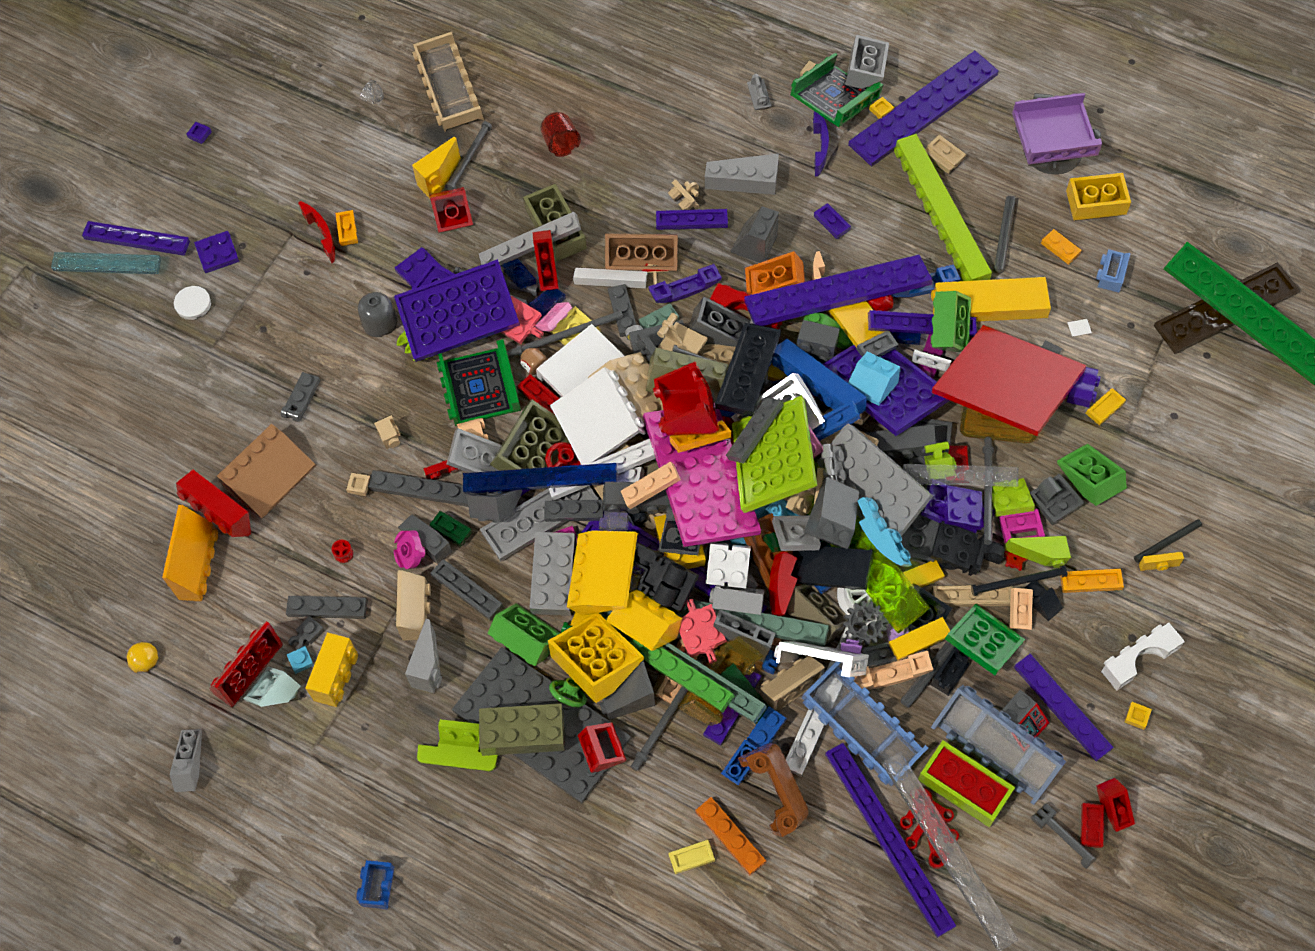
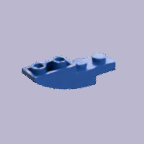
[721,706,787,786]

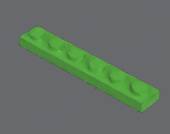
[629,638,735,713]

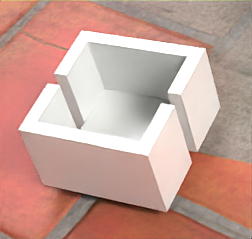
[706,542,751,588]

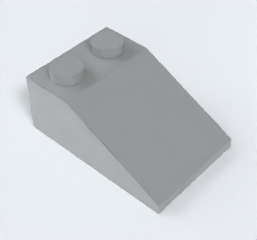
[405,619,442,693]

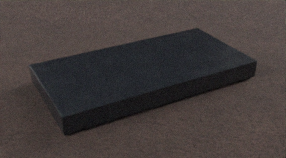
[791,546,874,590]

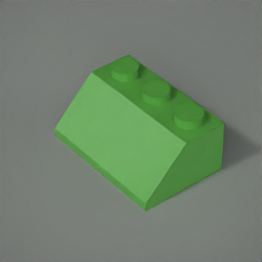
[931,291,971,352]
[487,603,560,666]

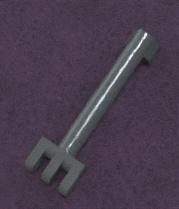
[1031,803,1096,869]

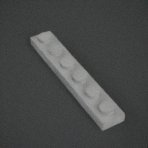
[479,212,581,265]

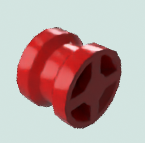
[331,539,354,563]

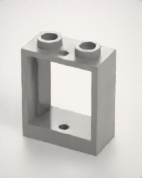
[709,584,765,615]

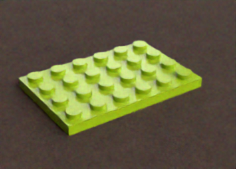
[732,395,817,513]

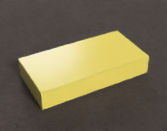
[668,840,715,875]

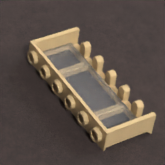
[412,32,484,132]

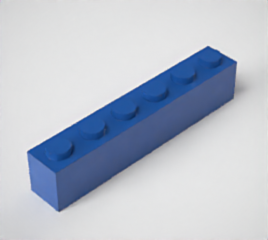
[771,339,867,415]

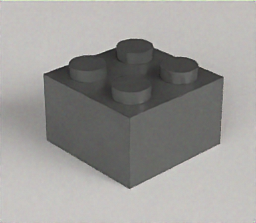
[797,320,840,364]

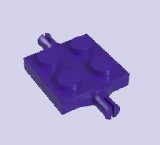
[931,485,995,530]

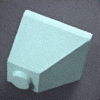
[243,667,301,707]

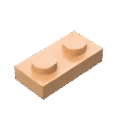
[1010,588,1033,630]

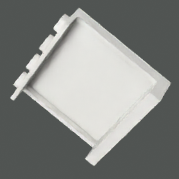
[536,324,624,397]
[550,367,646,466]
[774,641,869,677]

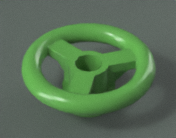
[549,678,587,707]

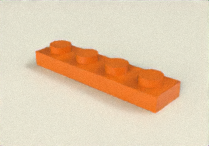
[695,797,766,876]

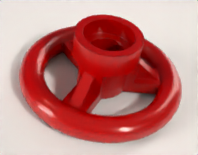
[545,442,582,476]

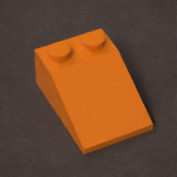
[745,251,805,295]

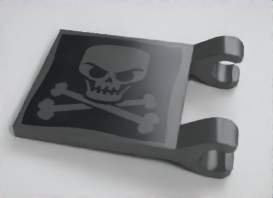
[659,506,701,556]

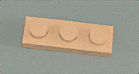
[621,462,681,509]

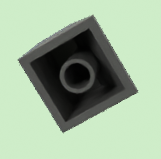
[731,206,779,263]
[599,661,655,720]

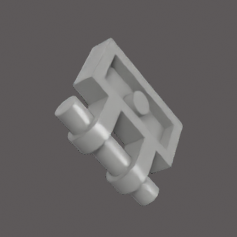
[821,444,846,484]

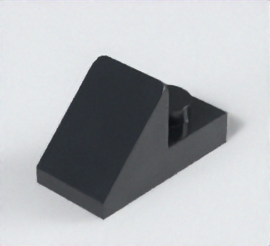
[1023,581,1063,622]

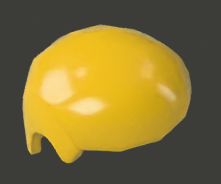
[126,642,158,673]

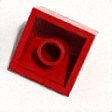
[430,187,473,233]

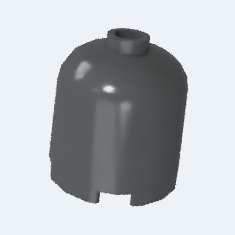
[358,292,398,337]

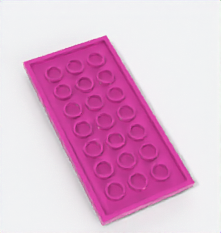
[643,403,761,547]

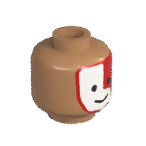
[520,348,548,375]

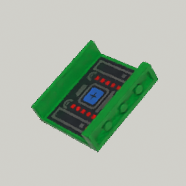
[790,53,884,127]
[436,339,521,426]

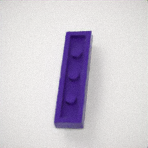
[656,209,728,230]
[703,666,761,746]

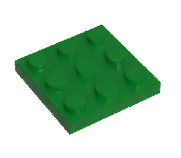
[945,604,1025,676]

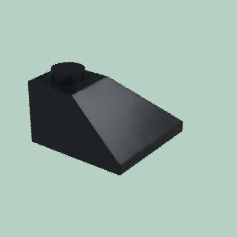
[898,583,952,630]

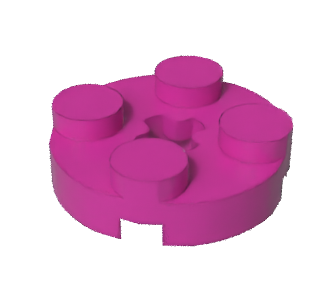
[394,530,425,569]

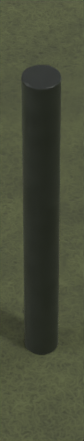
[1134,519,1202,563]

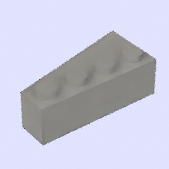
[705,153,779,195]

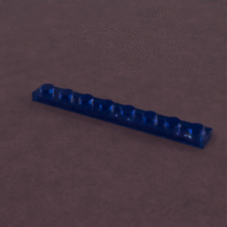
[463,463,618,494]

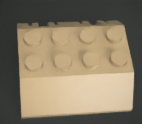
[588,352,663,424]

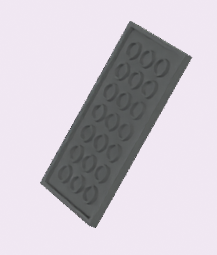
[452,647,631,804]

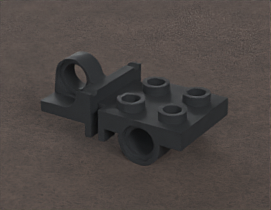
[930,521,1005,576]
[633,543,699,611]

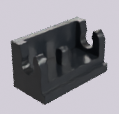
[931,646,970,696]

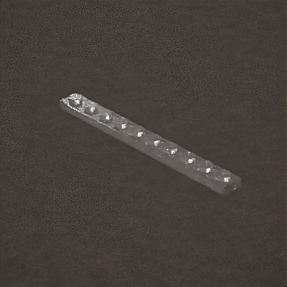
[882,752,1018,951]

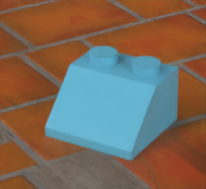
[848,351,900,406]

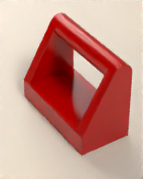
[578,722,626,773]

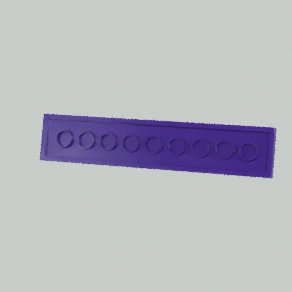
[848,50,999,167]
[744,254,932,326]

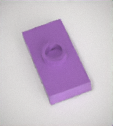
[840,639,862,654]

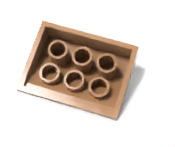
[217,424,316,519]

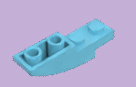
[857,497,912,567]

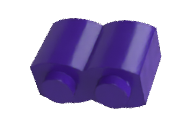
[1066,367,1101,408]

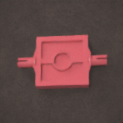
[501,296,544,344]
[679,599,727,664]

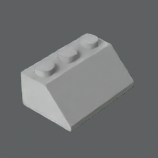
[845,35,889,89]

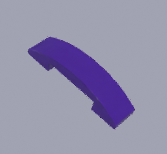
[813,111,829,177]
[648,264,722,303]

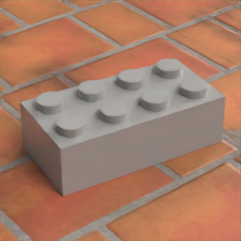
[530,532,577,616]

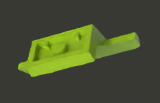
[417,719,498,772]

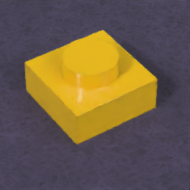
[869,97,894,119]
[1124,702,1152,730]

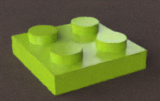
[992,478,1035,517]

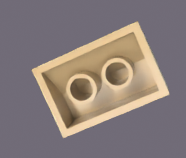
[396,570,431,641]
[759,656,825,712]

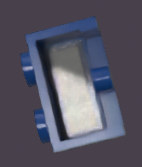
[356,860,394,910]

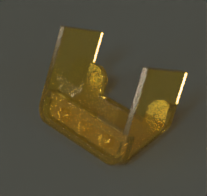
[678,636,764,726]

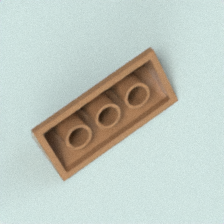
[605,233,678,271]

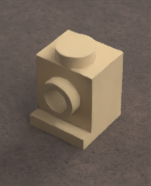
[374,415,401,449]

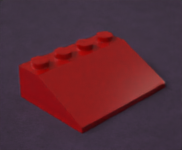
[209,621,283,708]

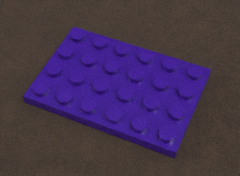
[394,259,520,362]
[823,345,950,436]

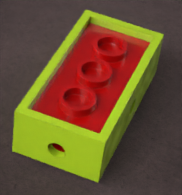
[918,740,1015,828]

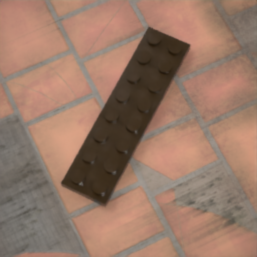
[1154,262,1300,354]

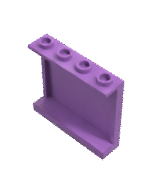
[1012,93,1102,165]

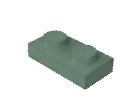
[639,303,680,329]

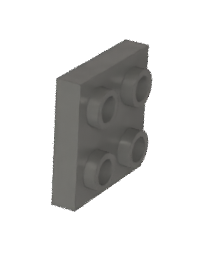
[1030,474,1084,526]

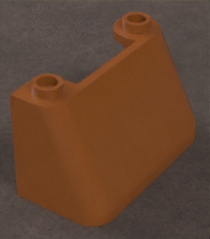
[738,743,809,837]

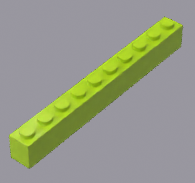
[894,134,992,281]

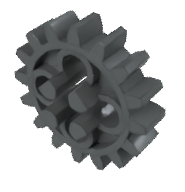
[843,601,888,645]

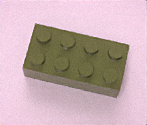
[523,184,587,262]
[479,704,565,756]

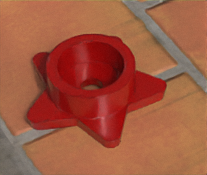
[1004,551,1028,571]

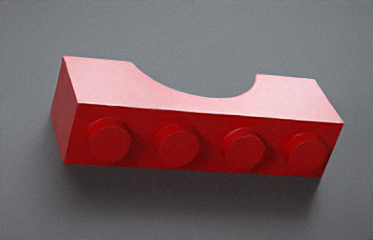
[710,283,783,329]

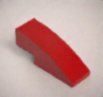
[769,551,797,616]

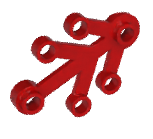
[899,788,959,869]

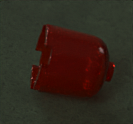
[540,112,581,157]

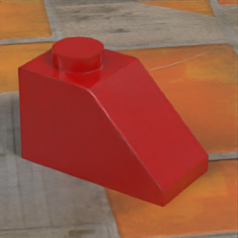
[1096,778,1135,832]

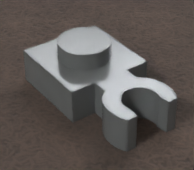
[288,616,325,650]

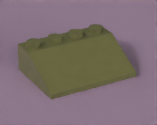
[490,400,570,489]

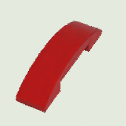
[298,201,335,263]

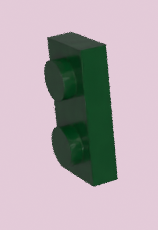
[429,511,472,547]

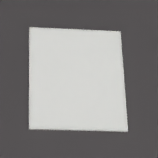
[1067,319,1092,337]

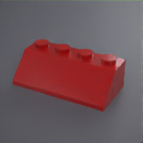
[176,469,251,537]

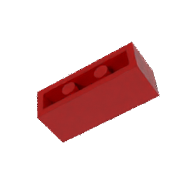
[532,230,559,291]

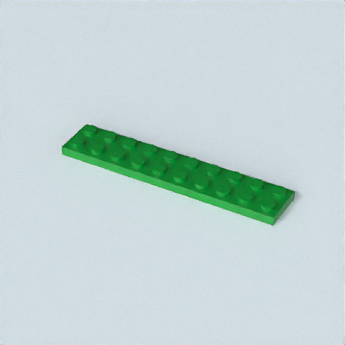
[1164,242,1315,385]

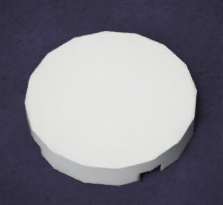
[174,286,211,320]

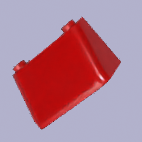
[653,361,719,436]

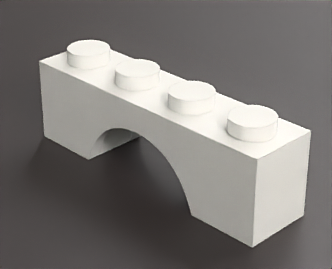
[1101,623,1185,691]

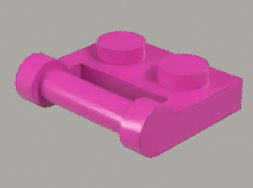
[998,509,1045,545]

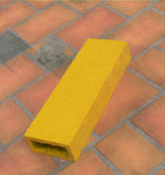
[931,277,1051,322]

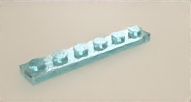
[51,252,161,274]

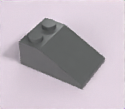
[689,297,751,347]
[804,477,859,549]

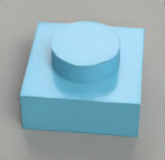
[287,646,314,674]

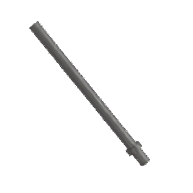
[507,310,623,358]
[982,437,994,545]
[630,656,708,771]

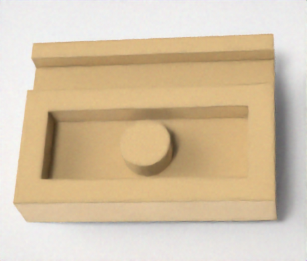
[925,135,966,174]

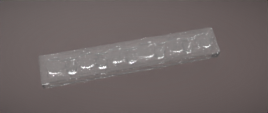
[903,464,1019,487]

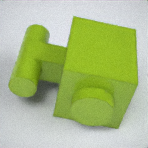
[924,441,956,479]

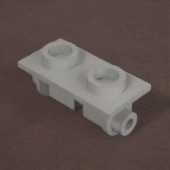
[747,74,771,110]

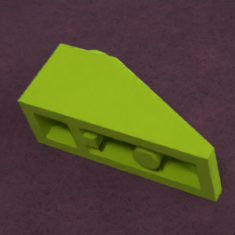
[1003,536,1071,568]

